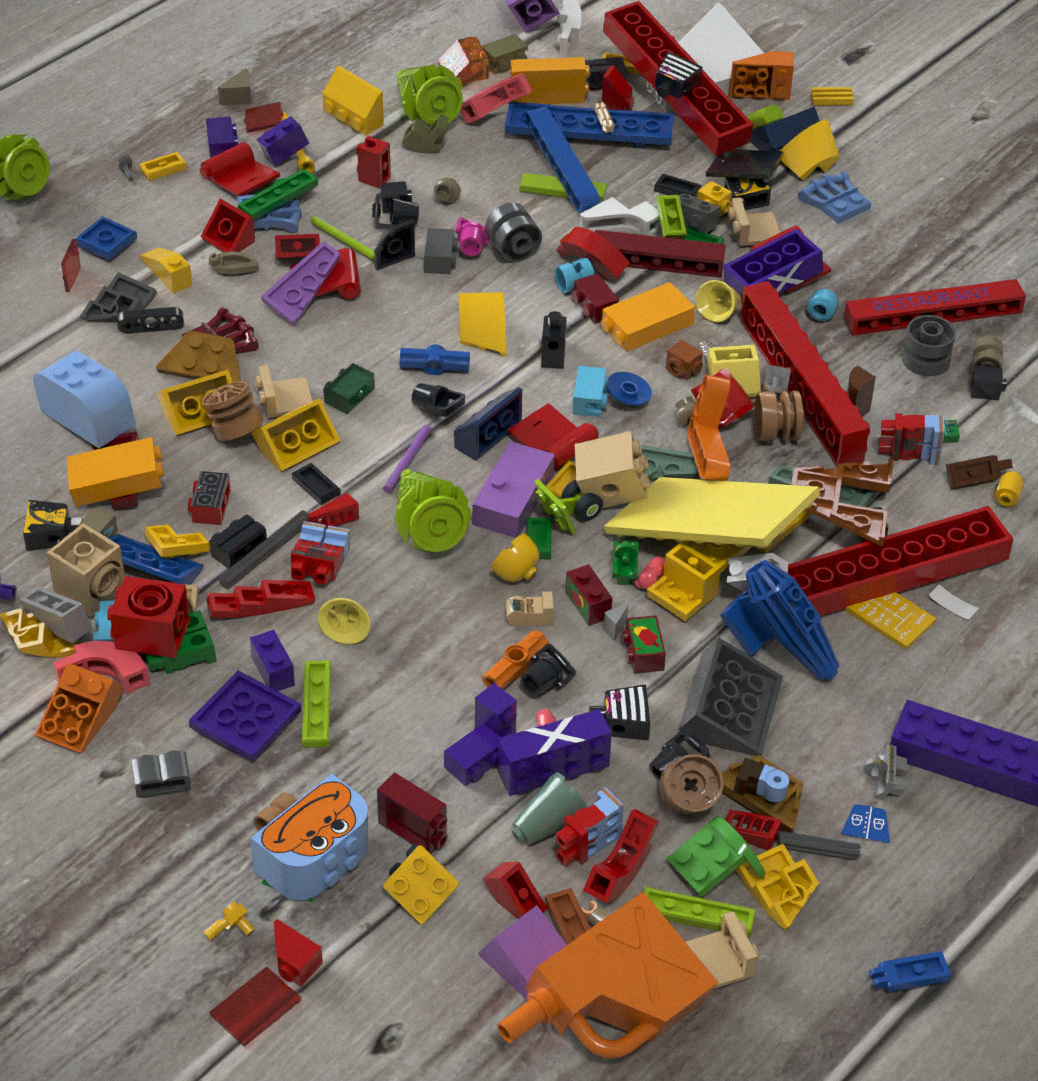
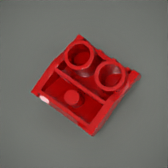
[691,368,755,428]

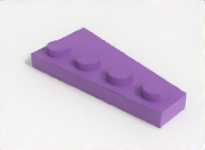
[261,241,341,327]

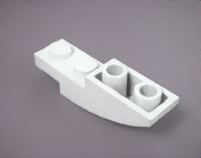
[557,0,582,56]

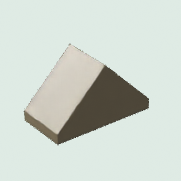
[218,68,251,105]

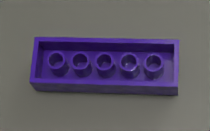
[890,699,1038,807]

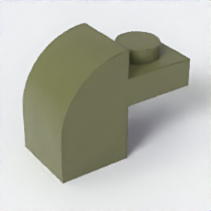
[402,114,448,154]

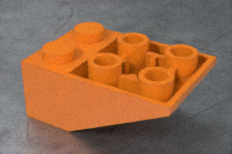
[729,51,794,100]
[35,663,124,754]

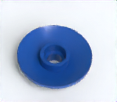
[606,372,652,406]

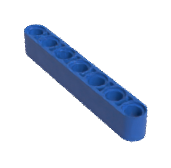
[525,106,601,213]

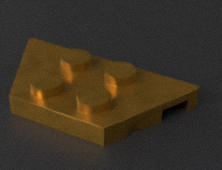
[156,330,242,382]
[721,755,803,833]

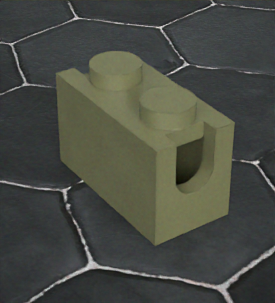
[481,34,528,74]

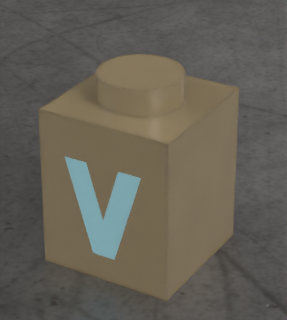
[78,507,118,539]

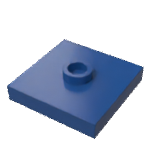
[74,216,137,261]

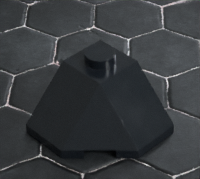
[374,220,415,270]

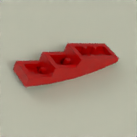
[206,580,315,618]

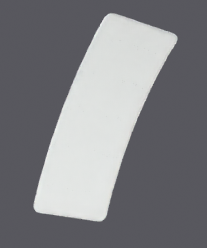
[929,585,979,619]

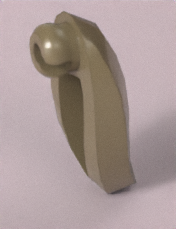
[208,251,259,275]

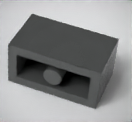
[424,228,458,274]

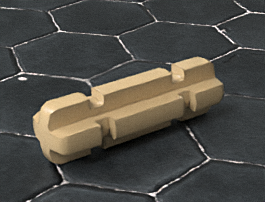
[595,102,615,133]

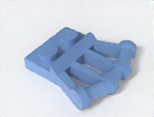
[798,171,871,224]
[237,195,302,233]

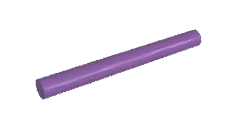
[383,425,432,493]

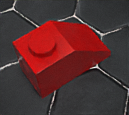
[602,65,635,111]
[483,862,548,919]
[273,919,323,987]

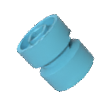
[555,258,594,294]

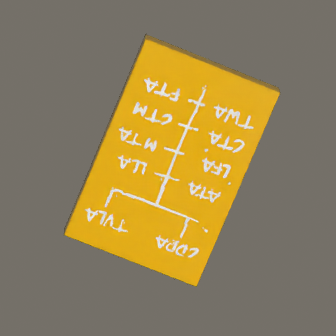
[844,592,937,650]

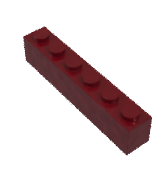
[595,230,726,278]

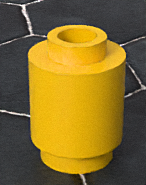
[994,471,1024,507]

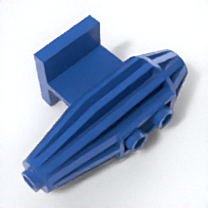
[720,560,839,681]

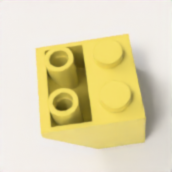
[707,345,761,397]

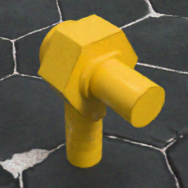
[203,901,255,941]

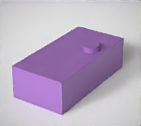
[472,441,555,538]

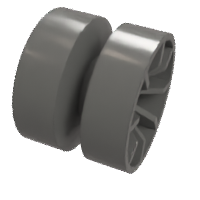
[485,202,542,262]
[902,315,956,376]

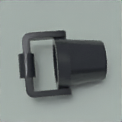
[372,193,419,229]
[412,383,465,417]
[521,644,576,695]
[649,731,711,782]

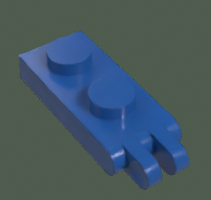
[869,951,951,992]

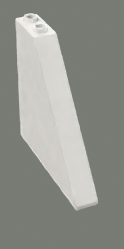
[647,3,764,111]

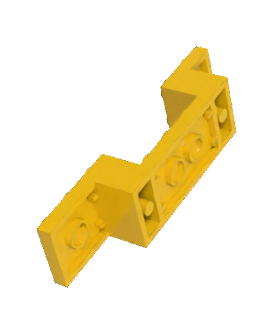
[647,510,811,622]

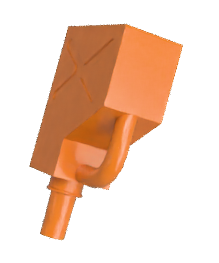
[497,891,719,1058]

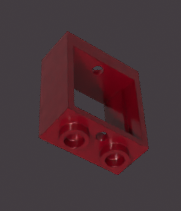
[377,772,448,854]

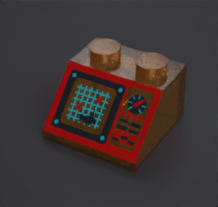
[438,36,489,84]

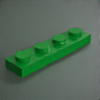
[238,169,318,220]

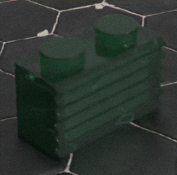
[323,362,375,414]

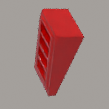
[308,493,359,530]
[725,809,782,850]

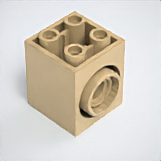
[575,431,650,508]
[47,523,125,617]

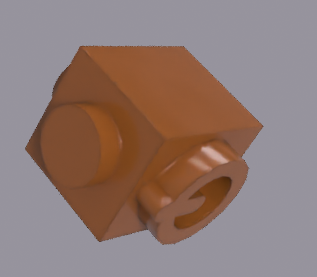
[666,339,703,380]

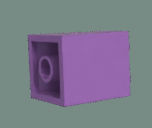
[506,0,560,33]
[478,906,567,1000]

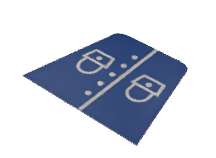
[841,804,890,843]

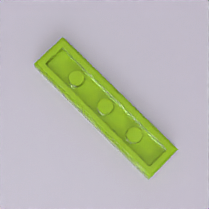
[519,173,607,202]
[302,660,331,748]
[644,887,756,938]

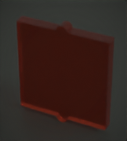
[244,102,284,133]
[61,239,81,292]

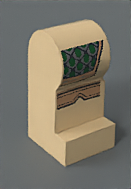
[506,591,554,626]

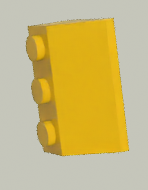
[322,66,384,136]
[157,370,232,435]
[251,398,341,472]

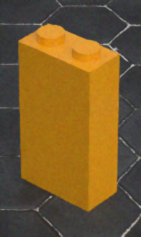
[510,57,590,104]
[601,282,695,352]
[67,437,165,507]

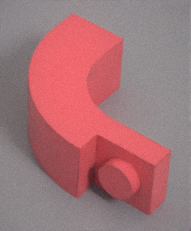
[460,73,532,124]
[53,641,150,694]

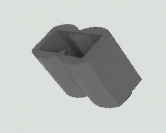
[132,751,191,798]

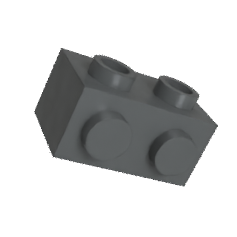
[679,193,721,234]

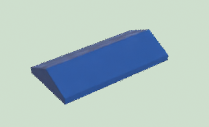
[109,534,204,585]

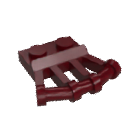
[182,307,259,354]

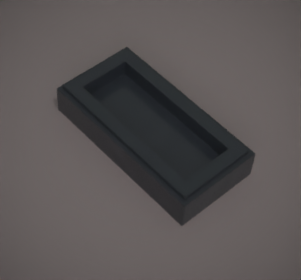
[654,174,702,198]
[292,463,341,506]

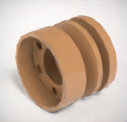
[201,381,263,441]
[754,391,804,441]
[659,754,724,815]

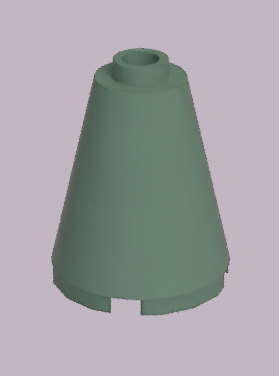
[511,772,588,845]

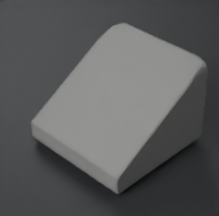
[604,603,628,640]

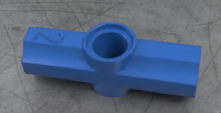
[400,344,470,375]

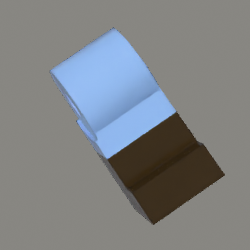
[734,758,789,802]

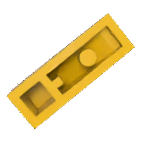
[140,247,192,294]

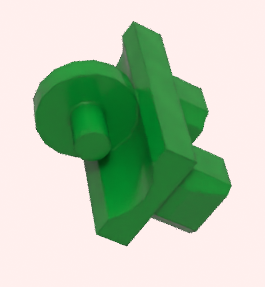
[612,541,639,585]

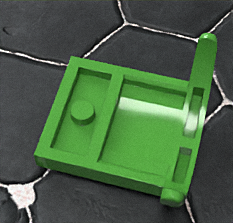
[666,816,766,898]

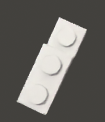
[579,197,662,236]

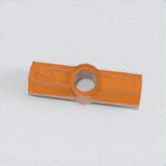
[482,630,549,690]

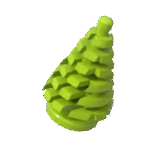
[396,64,463,126]
[0,134,50,200]
[395,469,472,552]

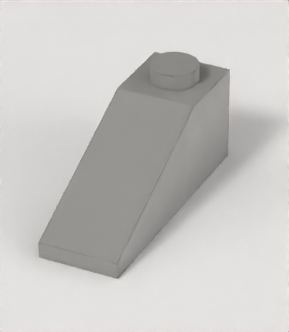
[19,586,93,643]

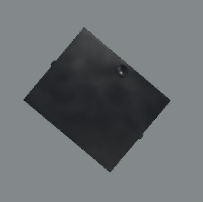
[706,149,783,179]

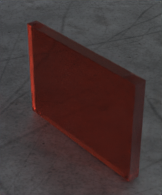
[209,967,301,1047]

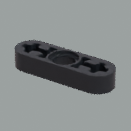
[117,307,184,334]

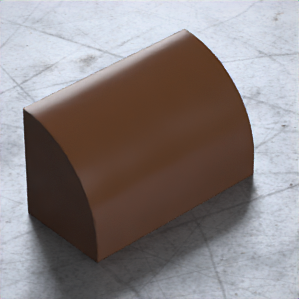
[847,365,876,417]

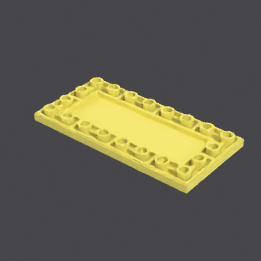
[604,477,820,549]

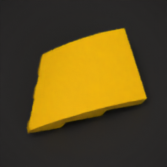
[780,119,840,181]
[458,292,507,357]
[0,608,81,658]
[736,844,819,930]

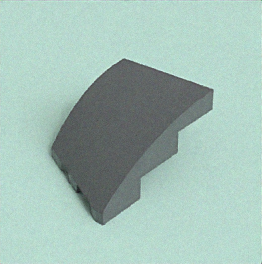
[80,272,157,320]

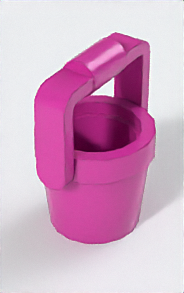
[454,217,490,256]

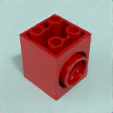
[107,576,190,658]

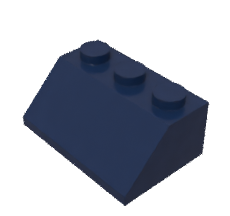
[750,106,820,151]
[454,387,523,461]

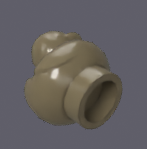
[434,177,461,204]
[675,396,696,425]

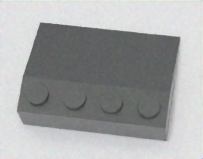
[679,638,783,756]

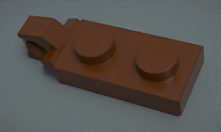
[946,455,1013,488]

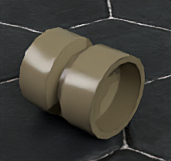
[972,336,1003,371]

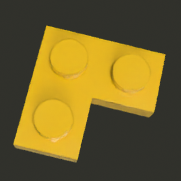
[144,524,209,558]

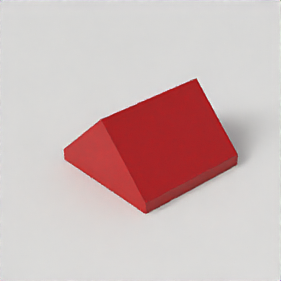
[200,198,255,252]

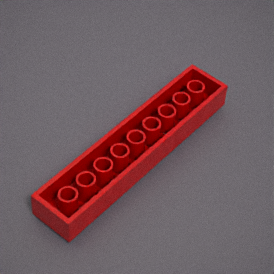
[603,0,753,156]
[740,281,870,467]
[788,506,1013,616]

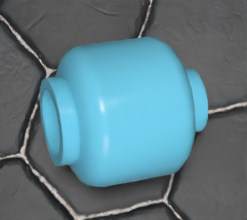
[807,289,839,322]

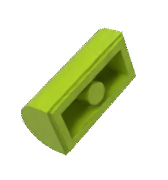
[746,105,784,130]
[656,195,687,239]

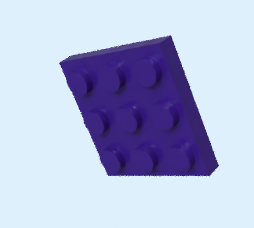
[189,670,302,762]

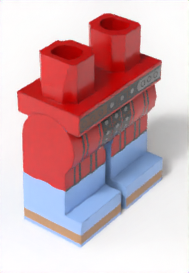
[879,413,944,465]
[291,521,350,585]
[556,787,624,866]

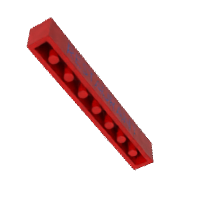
[844,279,1026,336]

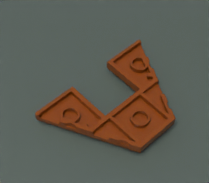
[791,459,894,546]

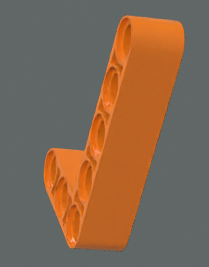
[687,375,730,481]

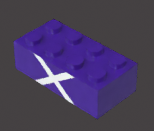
[723,229,823,301]
[498,709,612,796]

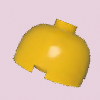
[491,533,540,583]

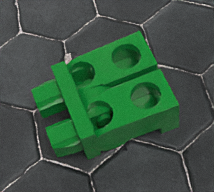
[145,610,217,675]

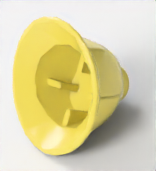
[695,280,741,322]
[318,598,371,644]

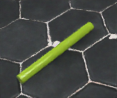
[311,216,375,261]

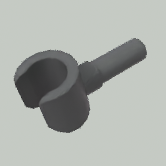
[118,155,133,181]

